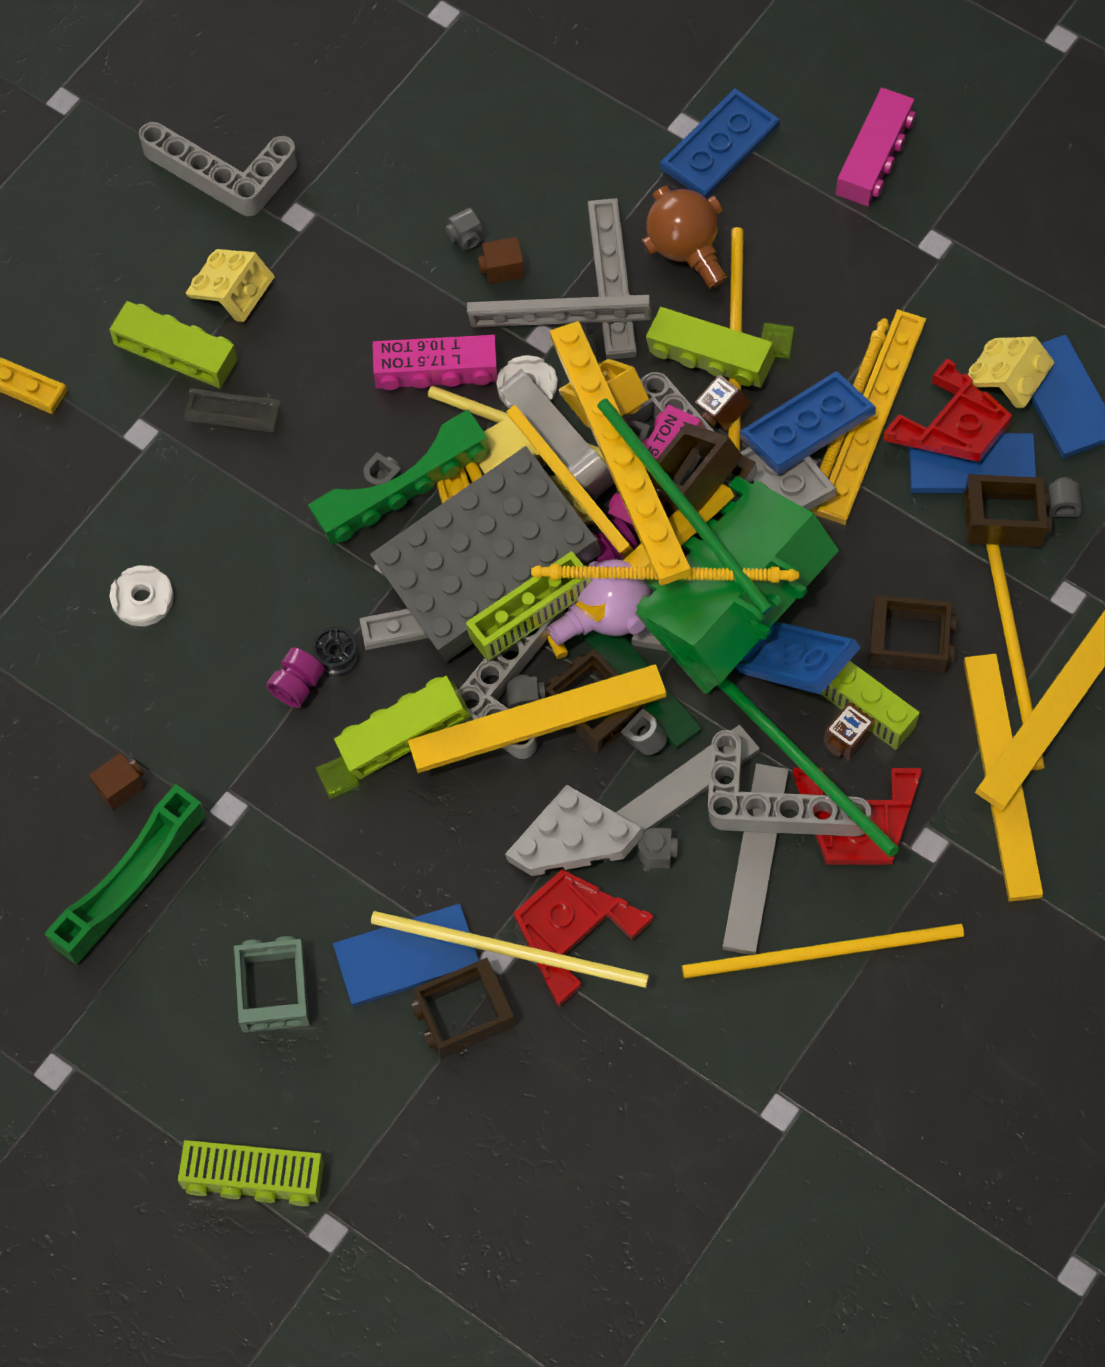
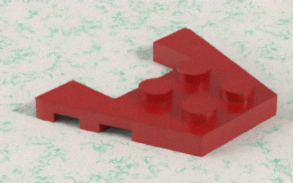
[883,358,1012,462]
[793,768,921,865]
[514,869,654,1007]

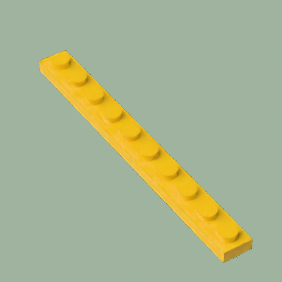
[549,321,691,586]

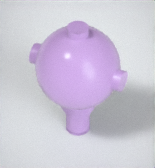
[547,559,653,646]

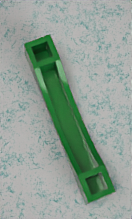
[308,410,491,545]
[44,784,206,965]

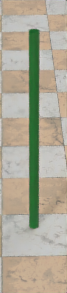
[597,398,773,615]
[718,677,899,857]

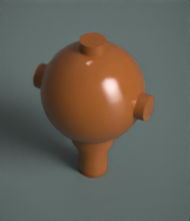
[642,185,727,289]

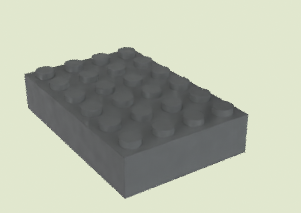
[370,446,602,662]

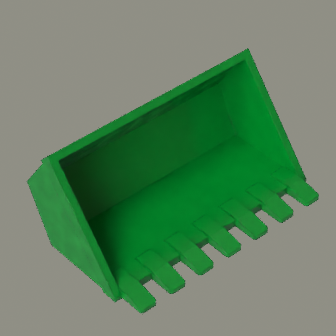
[635,476,839,694]

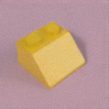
[558,359,649,428]

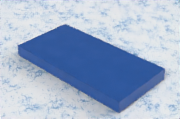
[660,88,780,198]
[1030,334,1105,459]
[740,371,876,475]
[909,433,1036,493]
[735,621,861,694]
[333,903,479,1008]

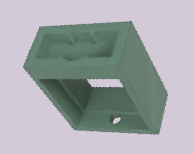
[234,936,310,1033]

